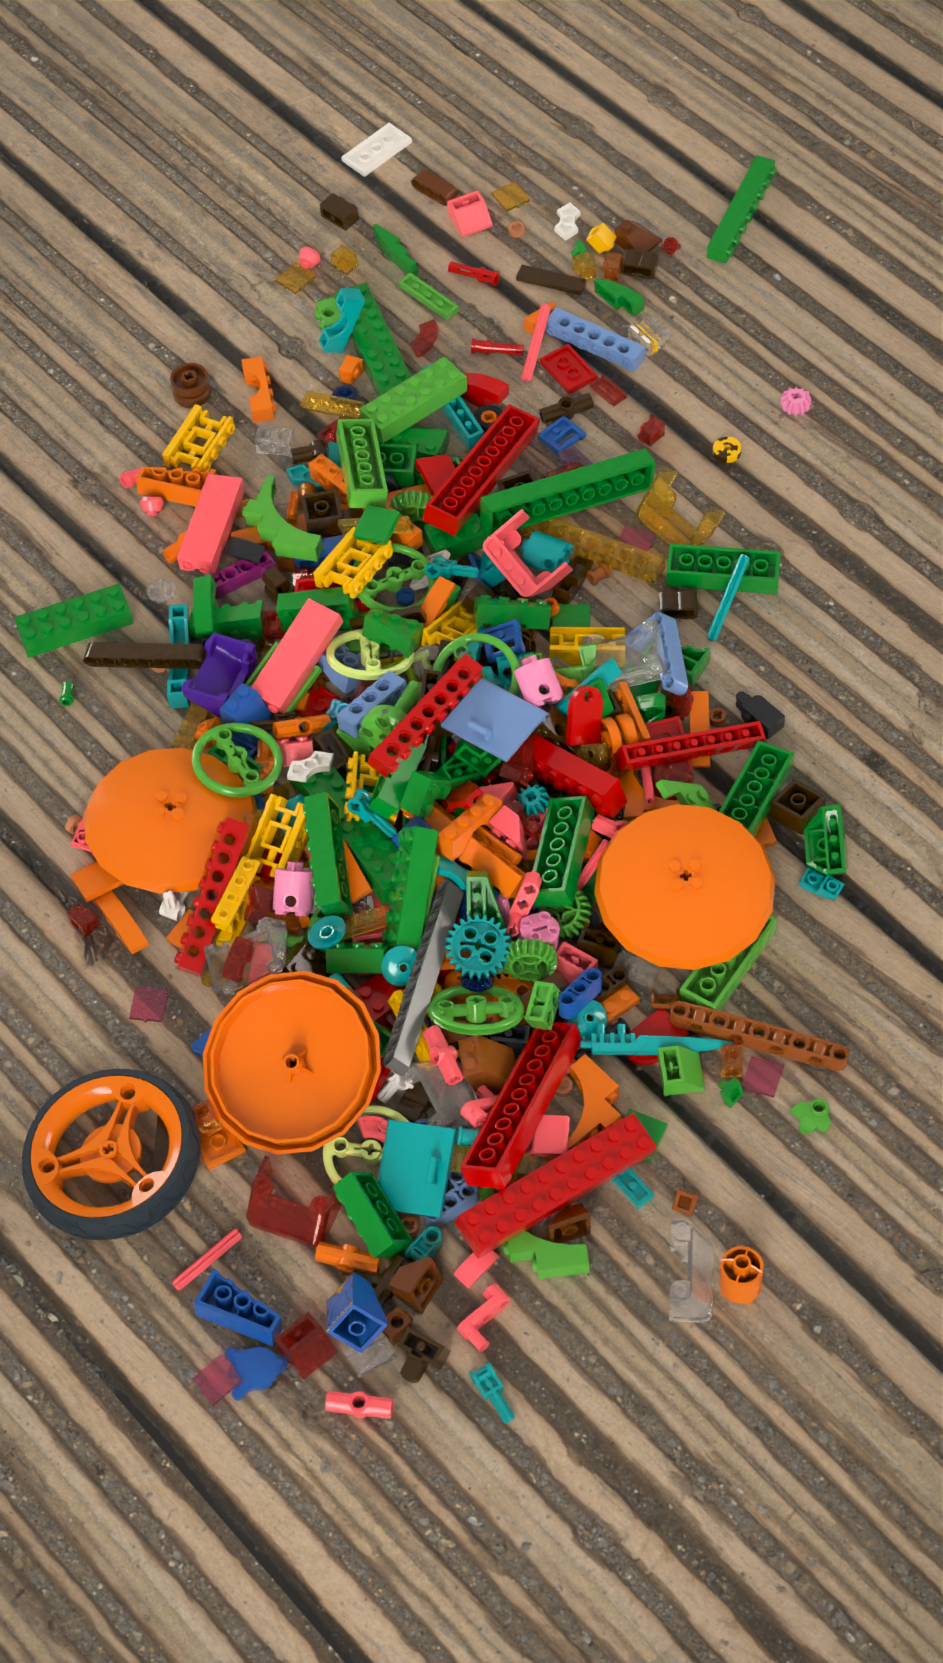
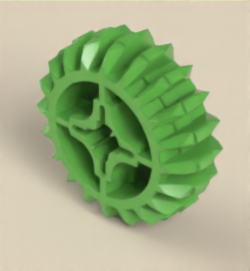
[389,489,433,529]
[538,889,592,939]
[503,937,558,983]

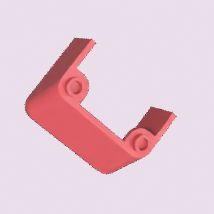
[483,509,573,598]

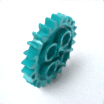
[445,914,511,980]

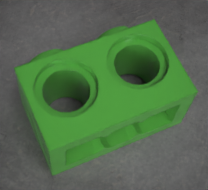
[524,981,562,1030]

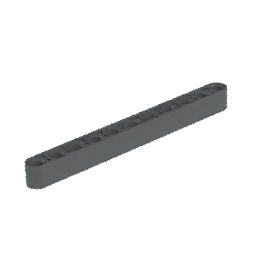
[382,879,464,1076]

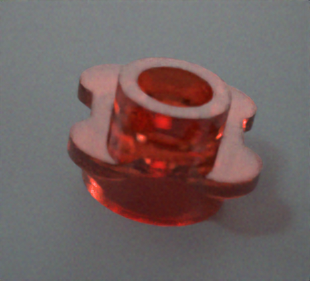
[660,237,681,255]

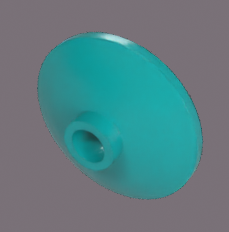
[308,915,346,950]
[381,946,417,986]
[567,1000,607,1040]

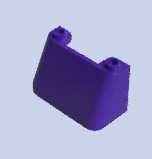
[181,633,257,718]

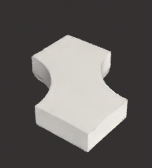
[554,202,581,241]
[287,751,334,782]

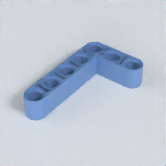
[625,612,688,696]
[415,1118,479,1228]

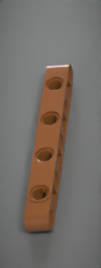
[669,1001,849,1071]

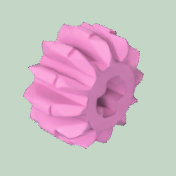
[781,386,811,416]

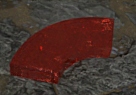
[410,319,438,358]

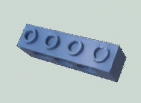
[337,671,407,738]

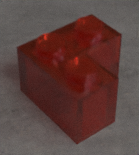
[244,876,277,927]

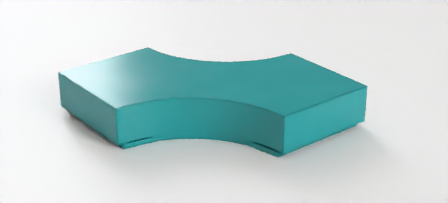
[286,463,325,492]
[437,855,469,890]

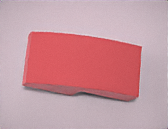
[453,1250,500,1289]

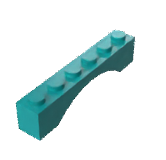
[167,604,190,709]

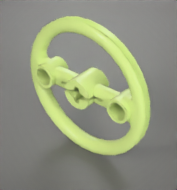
[326,629,414,680]
[323,1105,409,1185]

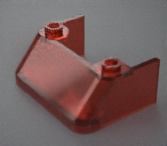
[246,1155,342,1248]

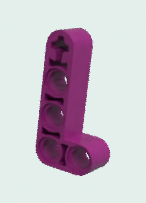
[212,551,279,599]

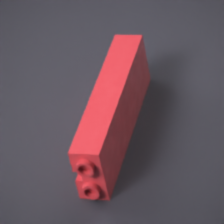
[177,474,246,574]
[251,598,343,714]

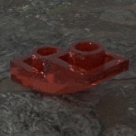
[222,936,254,983]

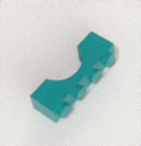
[318,288,365,353]

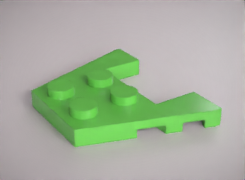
[523,642,597,692]
[656,780,718,811]

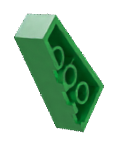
[378,428,449,459]
[473,595,551,629]
[188,600,267,641]
[368,740,427,819]

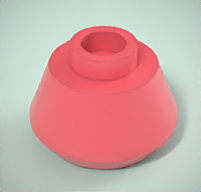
[299,247,321,269]
[140,497,164,516]

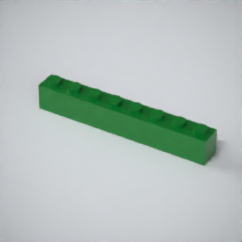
[707,155,777,263]

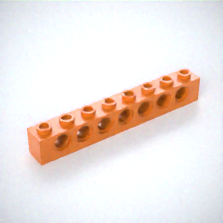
[308,453,423,550]

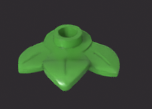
[790,1099,831,1134]

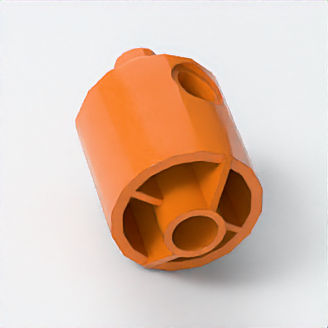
[719,1246,764,1304]

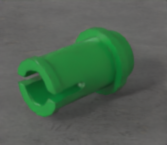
[59,682,74,706]

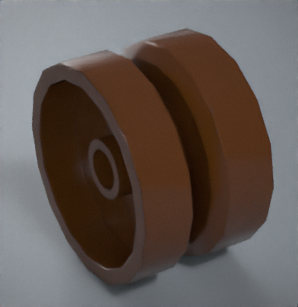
[170,363,211,408]

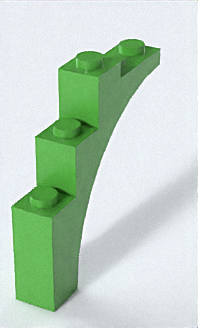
[243,475,323,562]
[479,1187,590,1279]

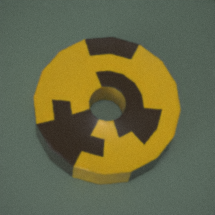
[713,436,742,463]

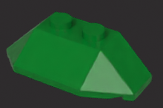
[804,804,848,875]

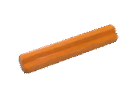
[286,490,300,520]

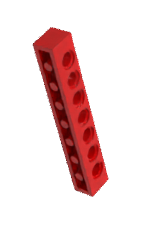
[367,654,483,778]
[614,721,766,772]
[174,817,249,976]

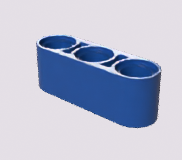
[558,968,602,1019]

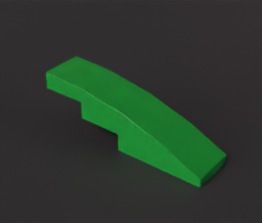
[373,223,417,276]

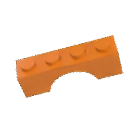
[241,356,276,423]
[437,793,503,861]

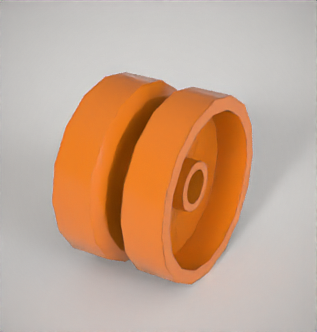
[600,713,638,761]

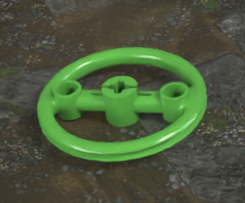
[351,543,437,612]
[433,633,520,712]
[192,723,283,797]
[428,984,524,1035]

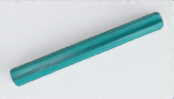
[707,554,749,641]

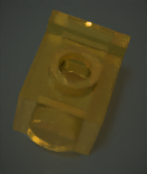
[572,252,596,281]
[578,742,609,764]

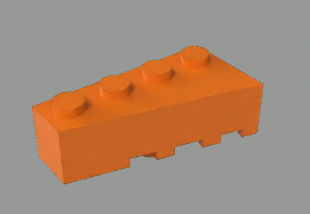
[136,467,217,507]

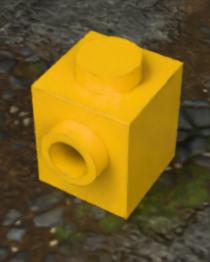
[586,223,617,254]

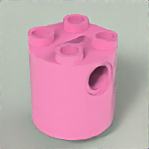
[514,655,564,709]
[273,862,314,916]
[519,911,560,951]

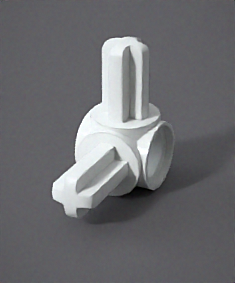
[159,891,190,921]
[377,1071,414,1103]

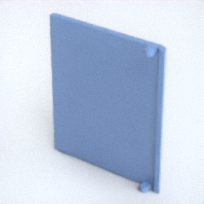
[441,678,549,762]

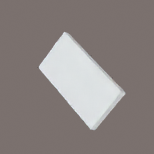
[342,123,412,177]

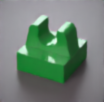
[570,240,592,264]
[717,1078,744,1108]

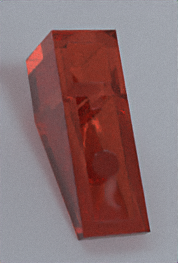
[499,732,534,787]

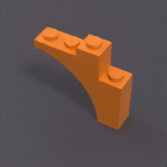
[612,760,681,821]
[567,1054,621,1151]

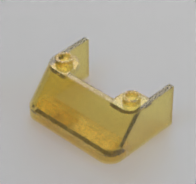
[636,470,726,546]

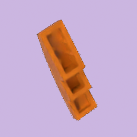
[415,576,456,651]
[689,691,710,767]
[94,890,149,954]

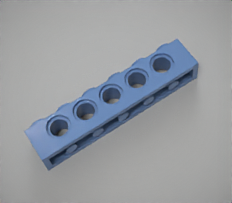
[545,307,645,372]

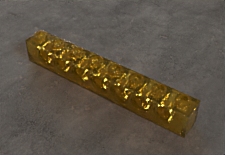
[523,519,665,585]

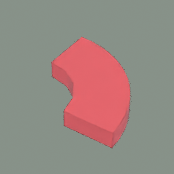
[357,1116,388,1143]

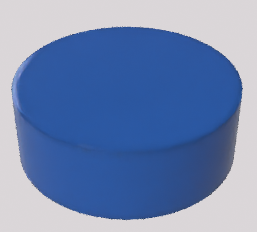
[396,588,415,607]

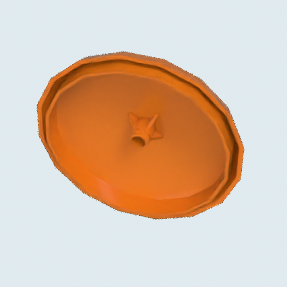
[84,748,258,894]
[594,804,775,970]
[203,971,381,1155]

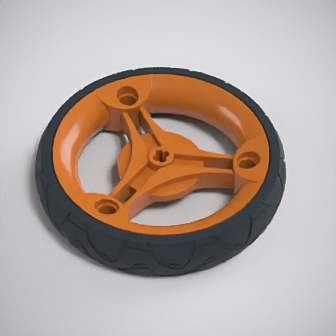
[21,1069,201,1240]

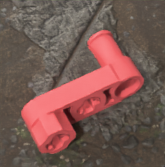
[506,871,542,937]
[460,1085,498,1129]
[457,1283,511,1352]

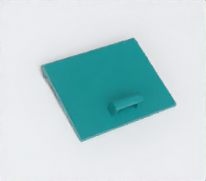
[377,1120,456,1218]

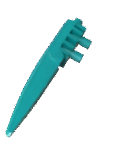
[580,1023,735,1055]

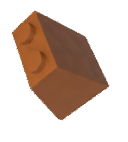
[458,1035,516,1093]

